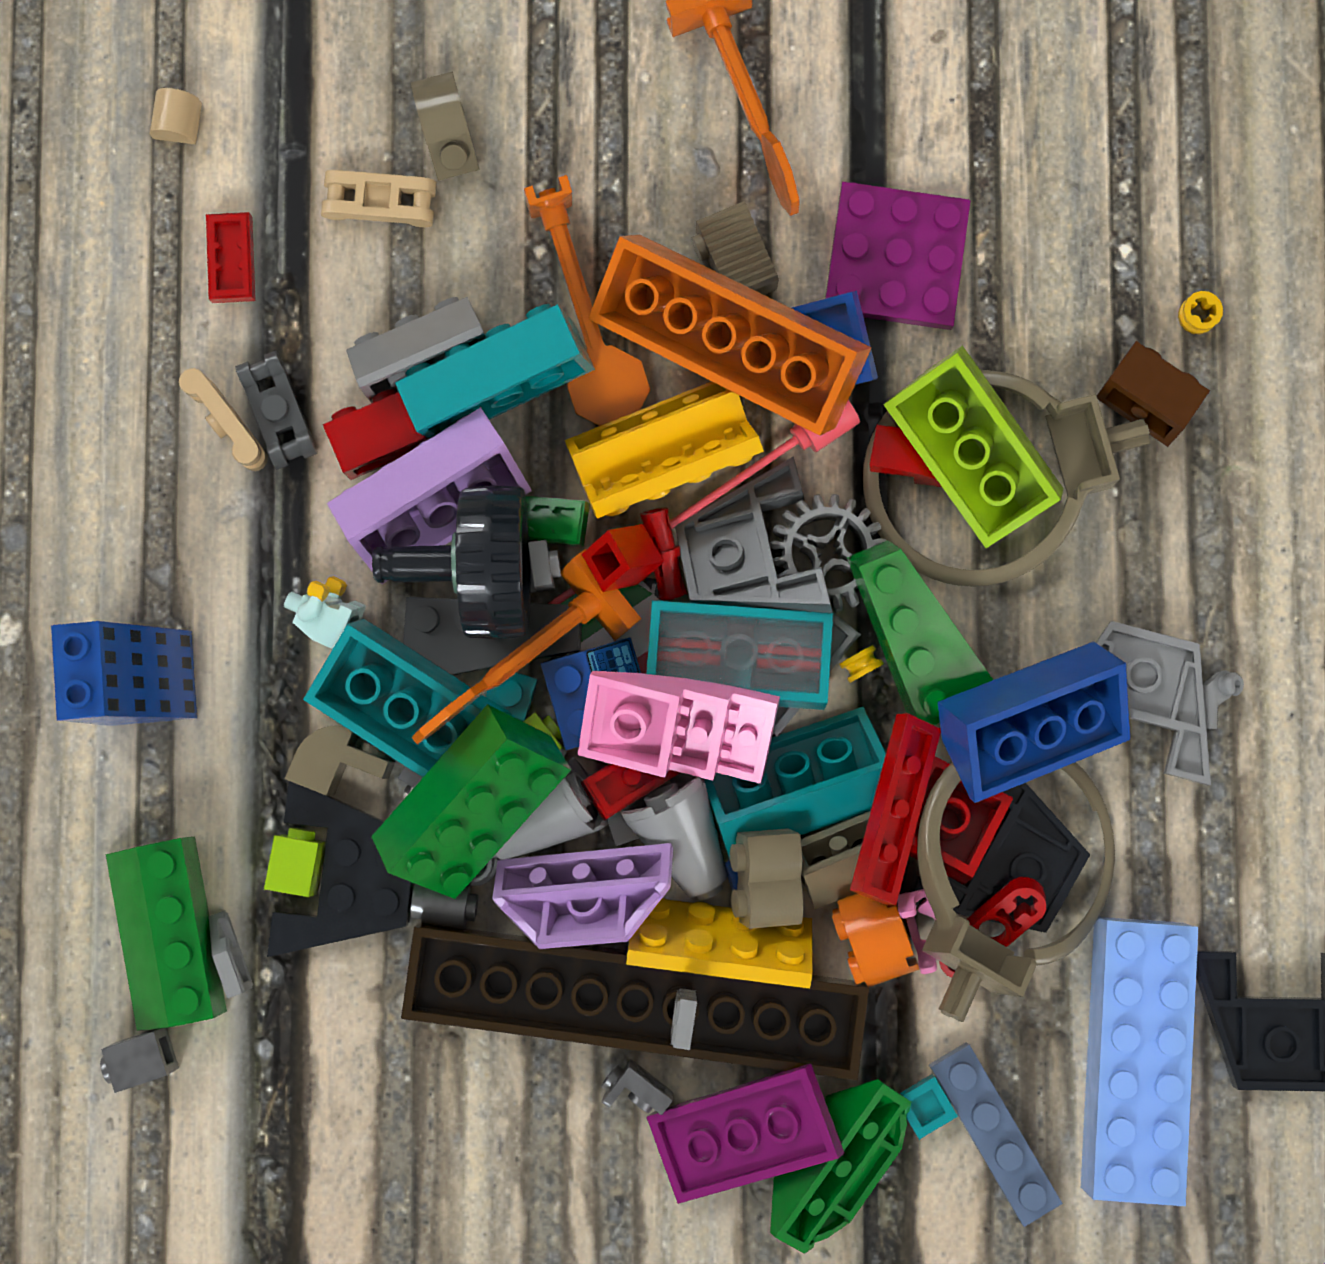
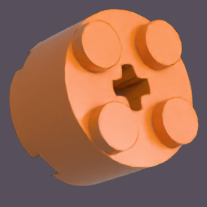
[832,893,920,987]

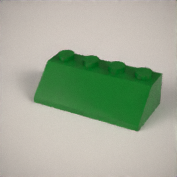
[105,836,227,1031]

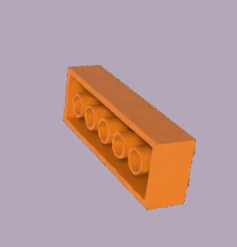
[588,234,872,436]

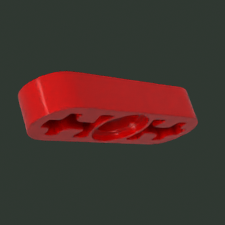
[939,877,1046,978]

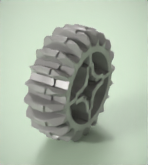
[770,494,886,613]

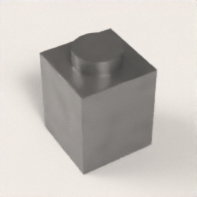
[100,1028,179,1093]

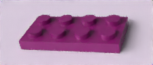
[646,1063,844,1204]

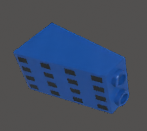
[51,621,197,726]

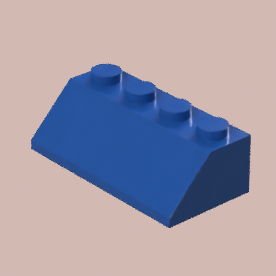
[938,641,1130,803]

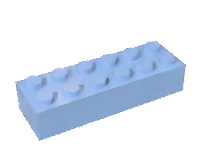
[1081,917,1198,1207]

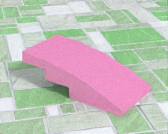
[577,671,780,784]

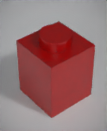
[581,524,665,592]

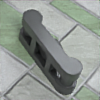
[235,350,318,470]

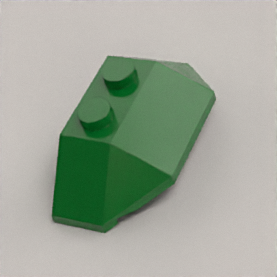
[770,1079,911,1254]

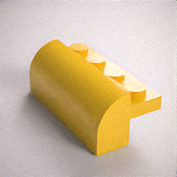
[564,381,764,519]

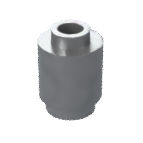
[411,884,479,929]

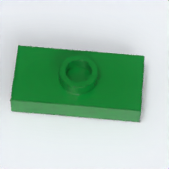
[526,496,590,547]

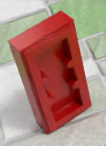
[206,212,256,303]

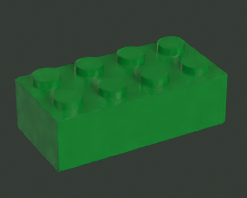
[371,704,571,899]

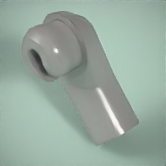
[1203,670,1244,729]

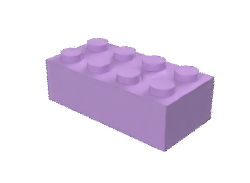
[327,407,532,584]

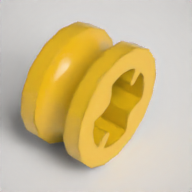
[1178,291,1223,335]
[839,645,884,683]

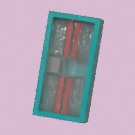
[646,600,833,710]

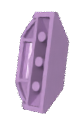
[492,843,673,949]

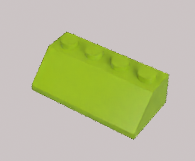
[883,345,1064,548]

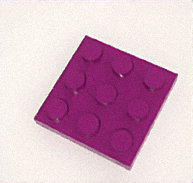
[825,181,971,330]

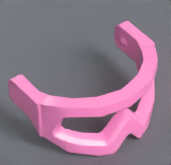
[897,889,937,974]

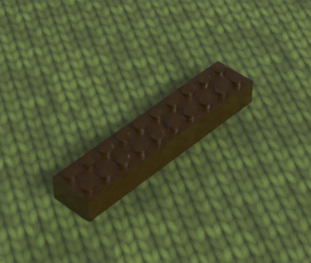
[401,923,869,1081]

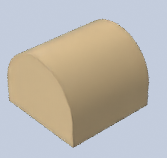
[150,88,202,145]

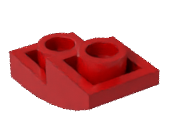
[869,424,942,487]

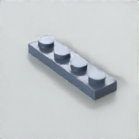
[929,1042,1063,1227]

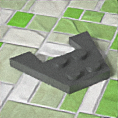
[675,456,833,613]

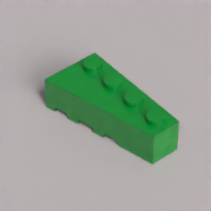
[847,540,993,725]

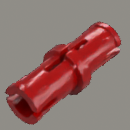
[640,507,687,600]

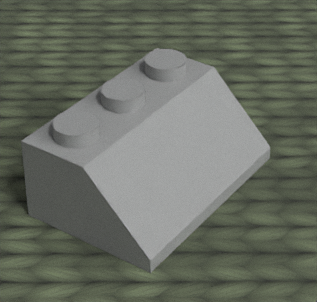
[346,297,486,403]

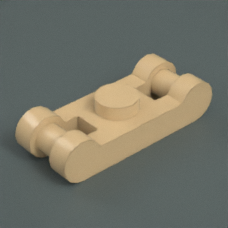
[321,170,437,227]
[179,368,268,471]

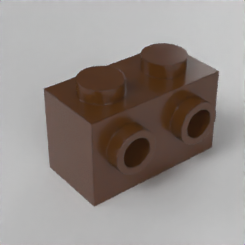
[1096,341,1210,447]

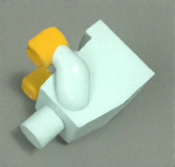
[284,576,366,649]

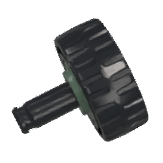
[372,486,531,639]

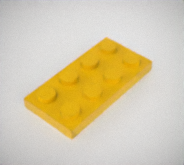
[626,898,813,989]

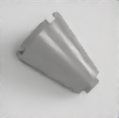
[493,749,608,860]
[621,773,727,900]

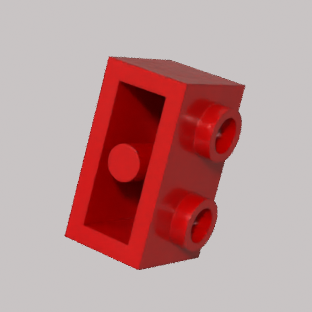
[322,389,428,480]

